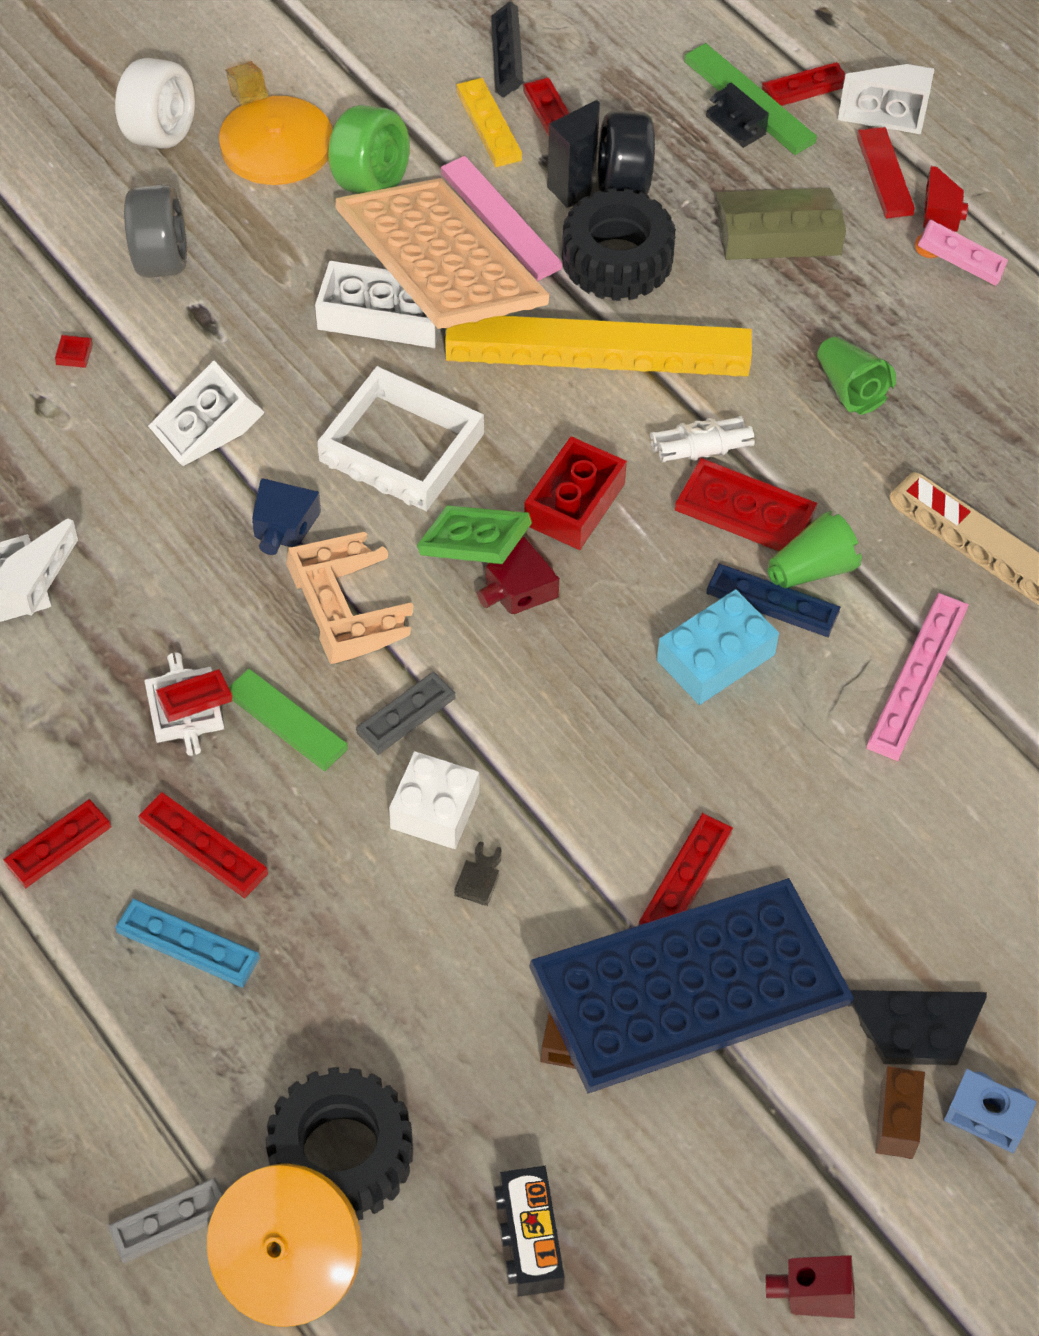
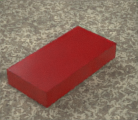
[156,669,232,723]

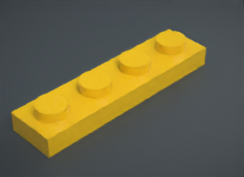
[456,77,522,168]

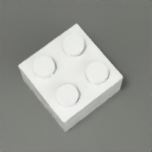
[389,751,479,849]

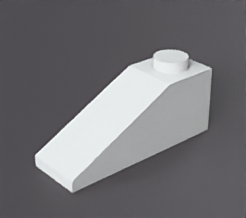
[0,519,78,616]

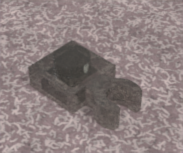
[454,841,502,906]

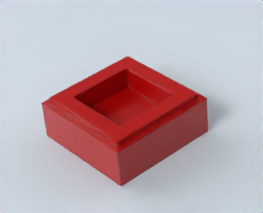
[55,335,93,368]

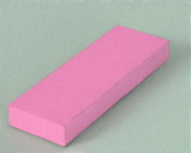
[918,220,1008,286]

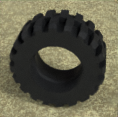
[562,188,676,301]
[265,1067,413,1220]

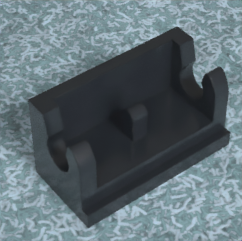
[706,82,769,148]

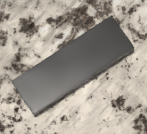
[356,671,456,755]

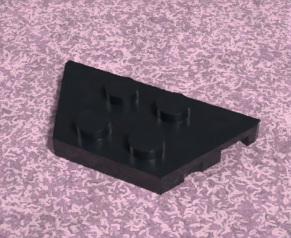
[848,990,987,1065]

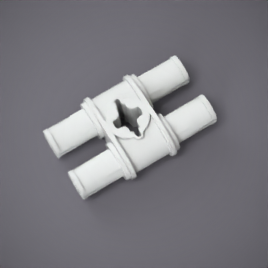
[650,416,755,463]

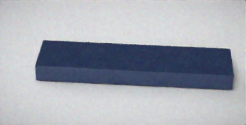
[706,563,841,638]

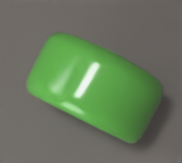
[328,105,410,194]

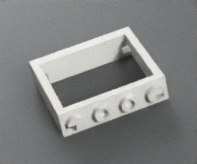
[317,366,484,512]

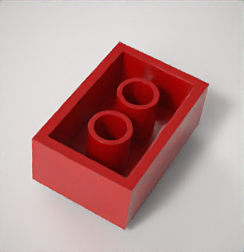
[524,436,627,550]

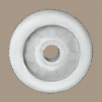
[115,58,195,149]

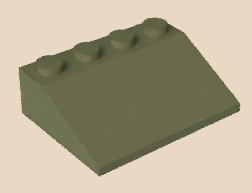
[716,188,846,260]

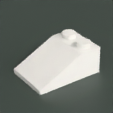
[838,64,934,134]
[148,361,265,466]

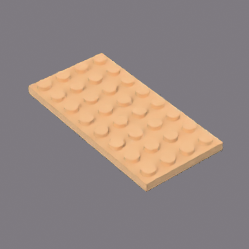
[336,178,549,329]

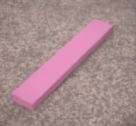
[441,156,562,281]
[866,593,969,761]

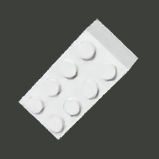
[315,261,441,348]

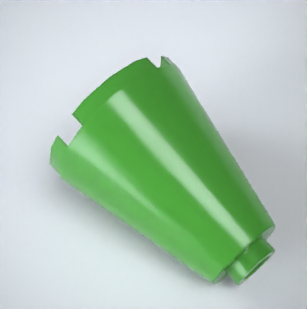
[817,337,896,415]
[767,511,862,588]

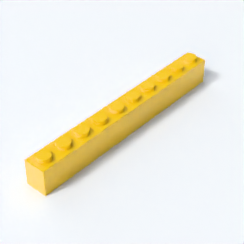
[445,316,752,376]

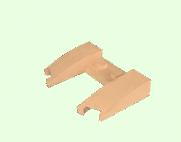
[286,532,414,665]

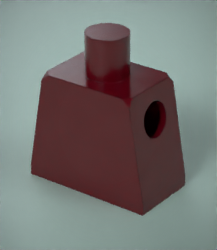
[477,537,560,614]
[765,1255,855,1319]

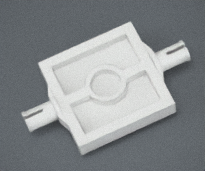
[144,653,224,756]

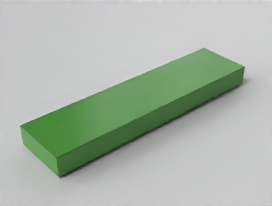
[229,669,348,772]

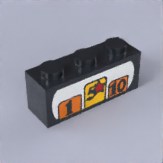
[494,1165,565,1297]

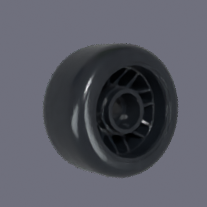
[598,110,655,195]

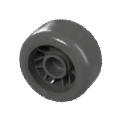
[124,185,187,278]

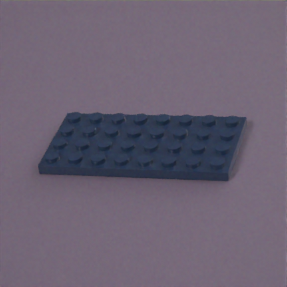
[529,878,854,1094]

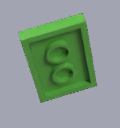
[417,505,532,564]

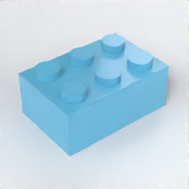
[657,589,779,705]

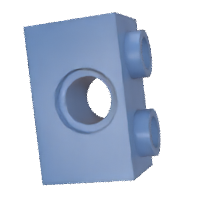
[944,1069,1037,1154]

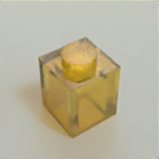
[225,61,268,106]

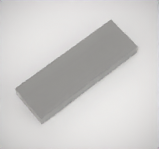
[107,1177,223,1264]

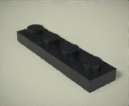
[491,0,524,98]

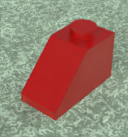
[923,166,968,232]

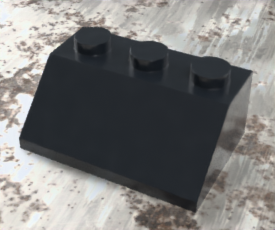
[547,100,600,208]

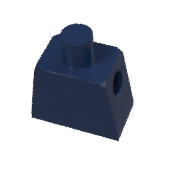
[252,478,321,555]

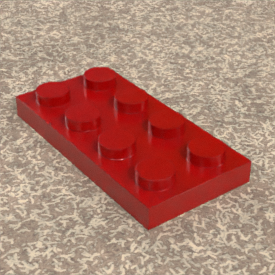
[675,458,818,551]

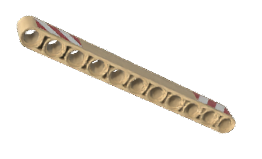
[890,472,1039,605]

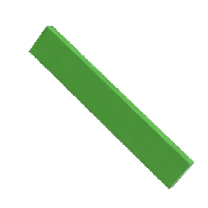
[684,43,817,155]

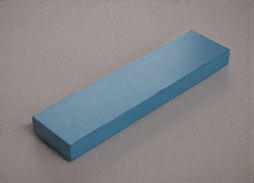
[115,898,260,988]

